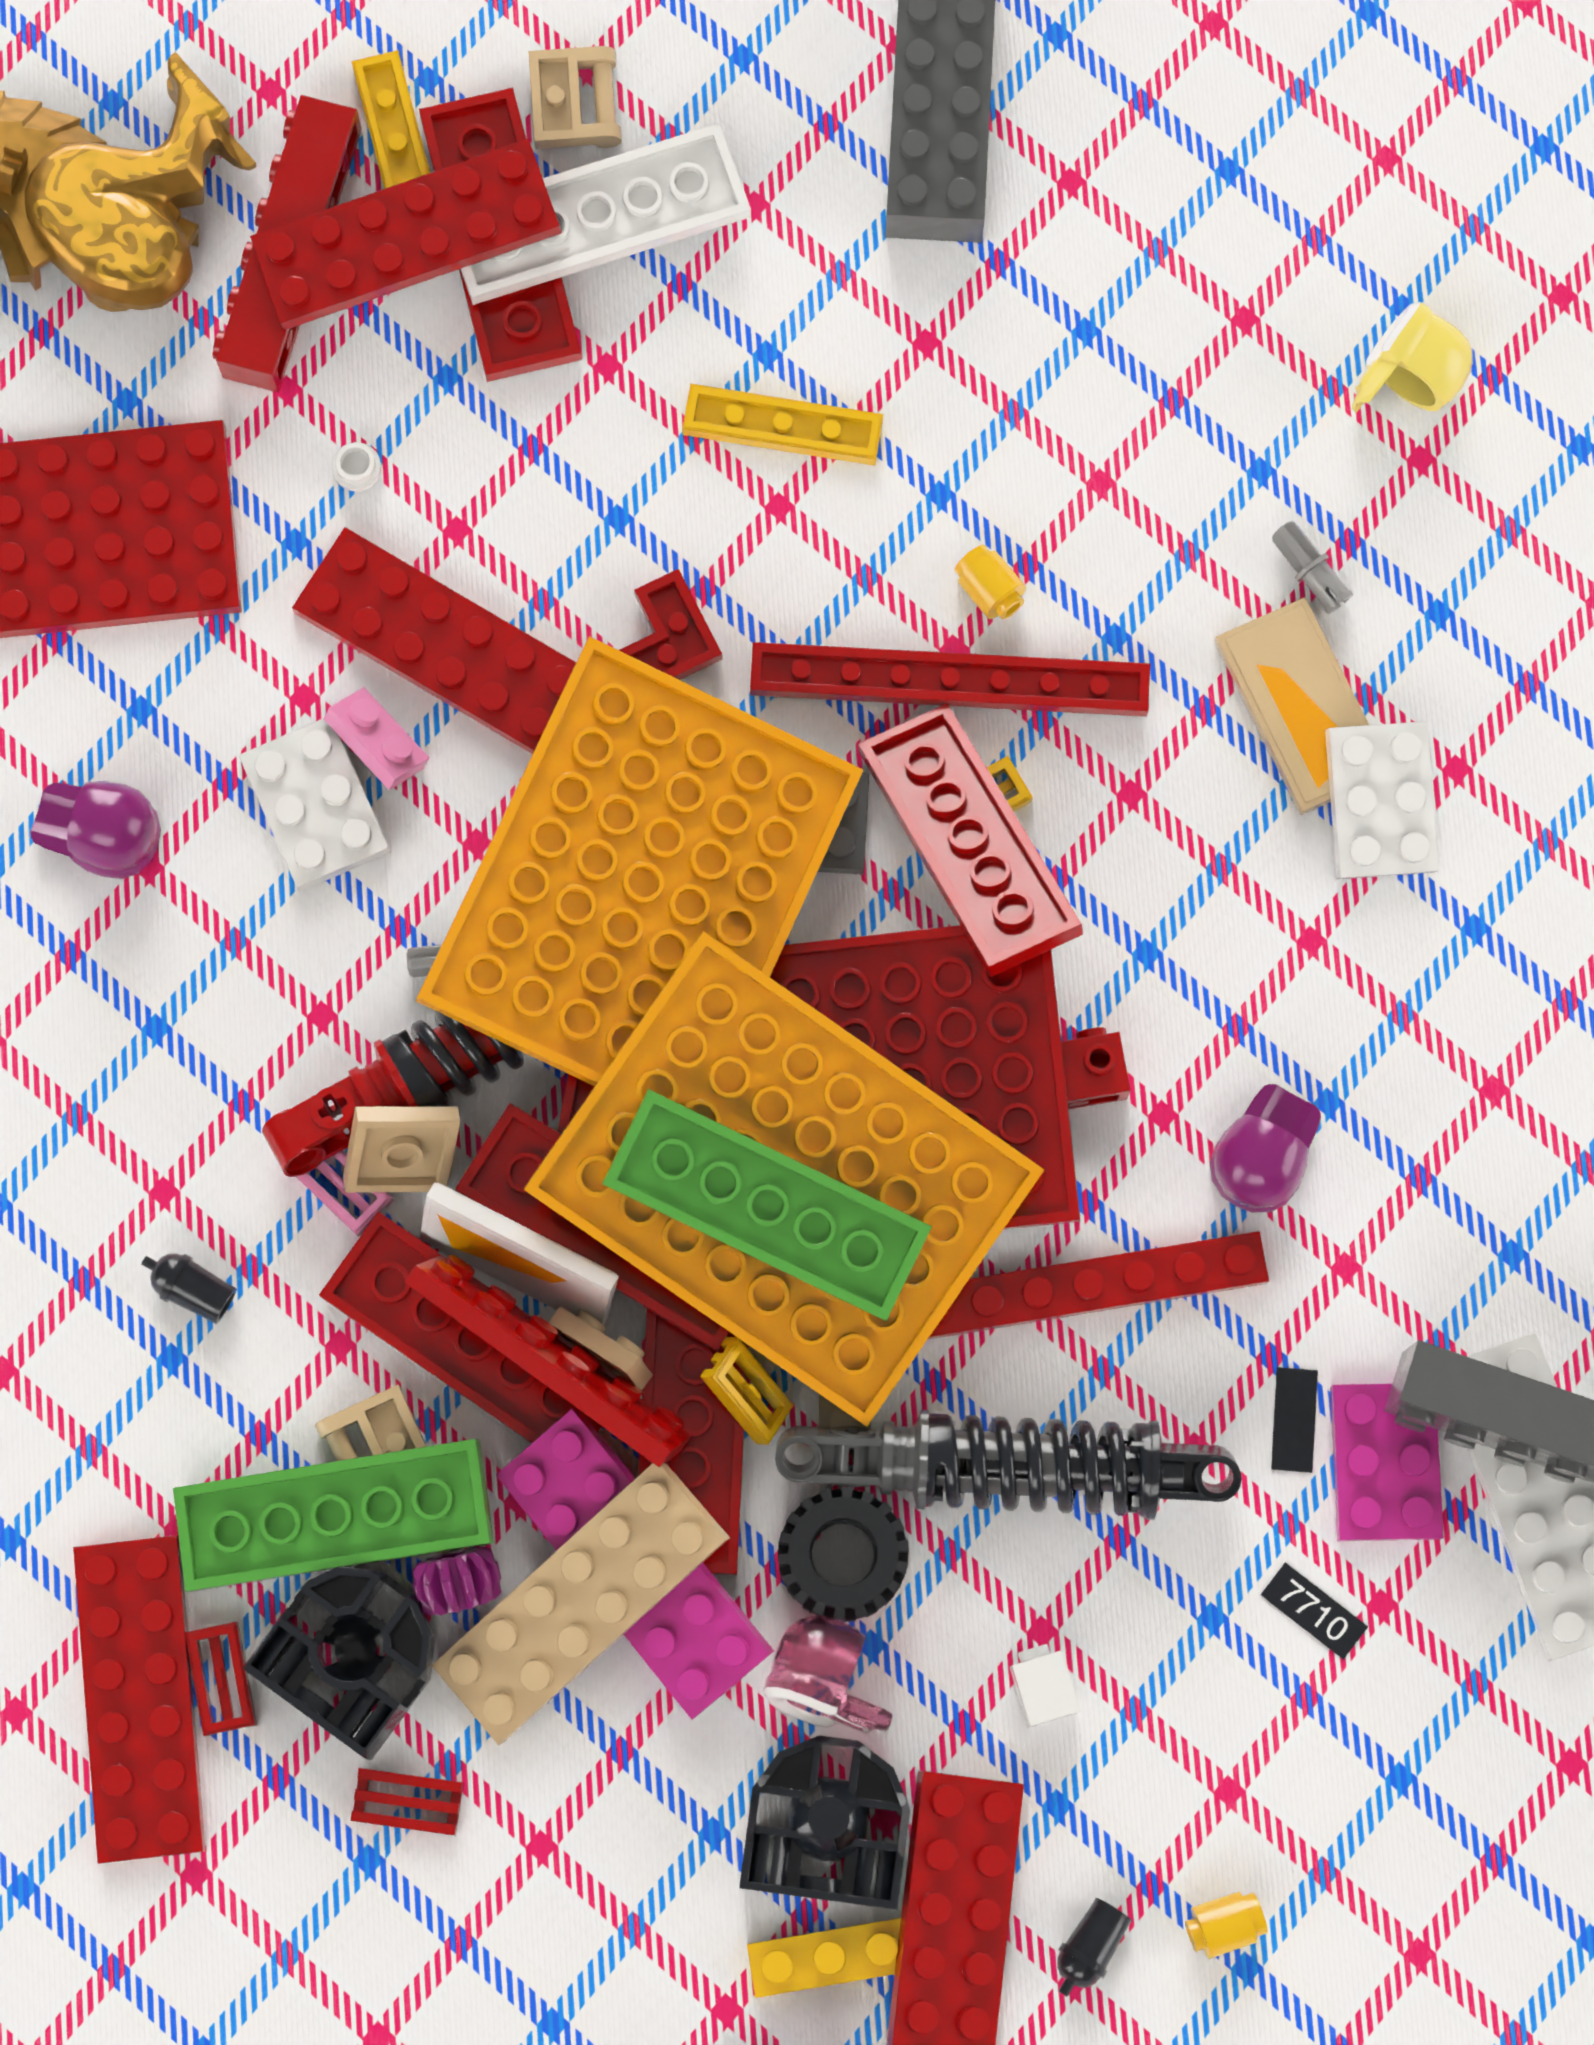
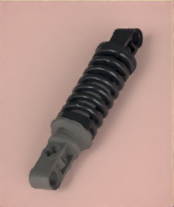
[775,1410,1242,1520]

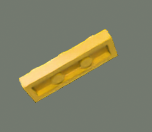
[747,1918,901,1998]

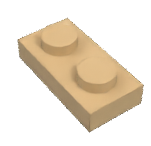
[549,1306,653,1391]

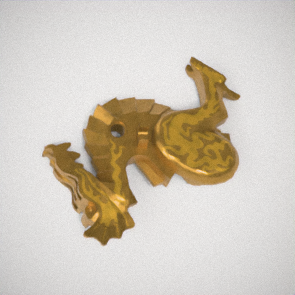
[0,52,256,312]

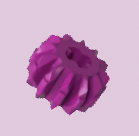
[413,1546,502,1616]

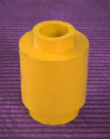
[954,545,1026,620]
[1185,1891,1268,1959]

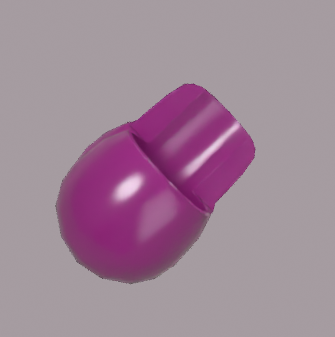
[30,781,161,879]
[1210,1084,1321,1213]

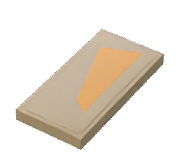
[1214,597,1369,815]

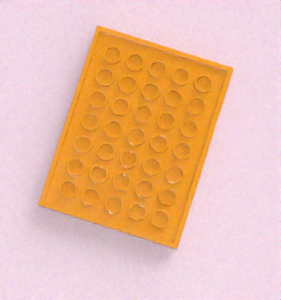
[415,636,863,1086]
[524,931,1044,1427]

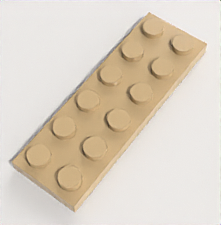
[431,1463,730,1745]

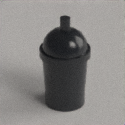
[141,1254,237,1324]
[1057,1898,1132,1997]

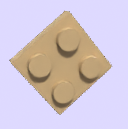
[343,1106,461,1193]

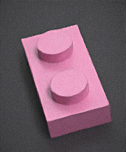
[323,687,429,790]

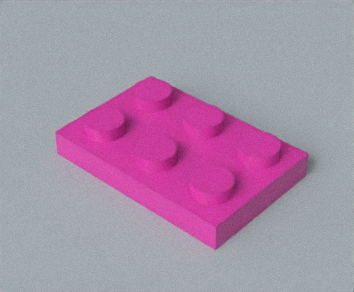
[1330,1384,1444,1542]

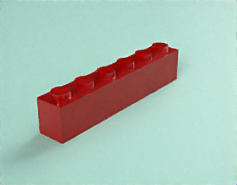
[212,95,362,393]

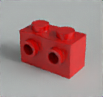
[1061,1027,1131,1109]

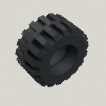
[778,1487,909,1622]

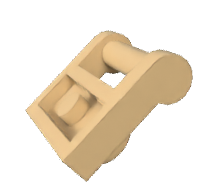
[528,46,622,149]
[315,1385,427,1461]

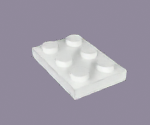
[238,719,391,892]
[1325,721,1440,879]

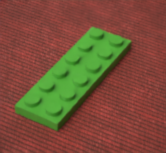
[602,1089,932,1321]
[173,1439,494,1592]

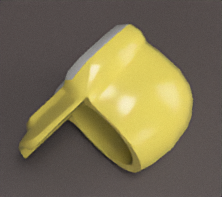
[1352,302,1473,413]

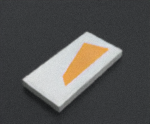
[420,1182,619,1326]

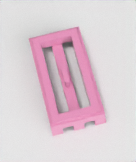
[296,1151,394,1237]

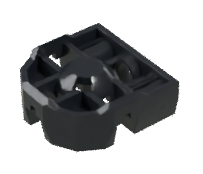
[243,1567,435,1761]
[739,1735,910,1910]

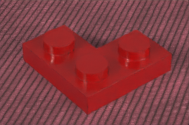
[619,569,723,680]

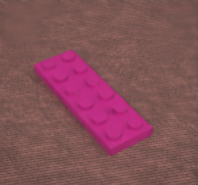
[496,1408,774,1720]

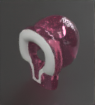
[763,1616,893,1733]

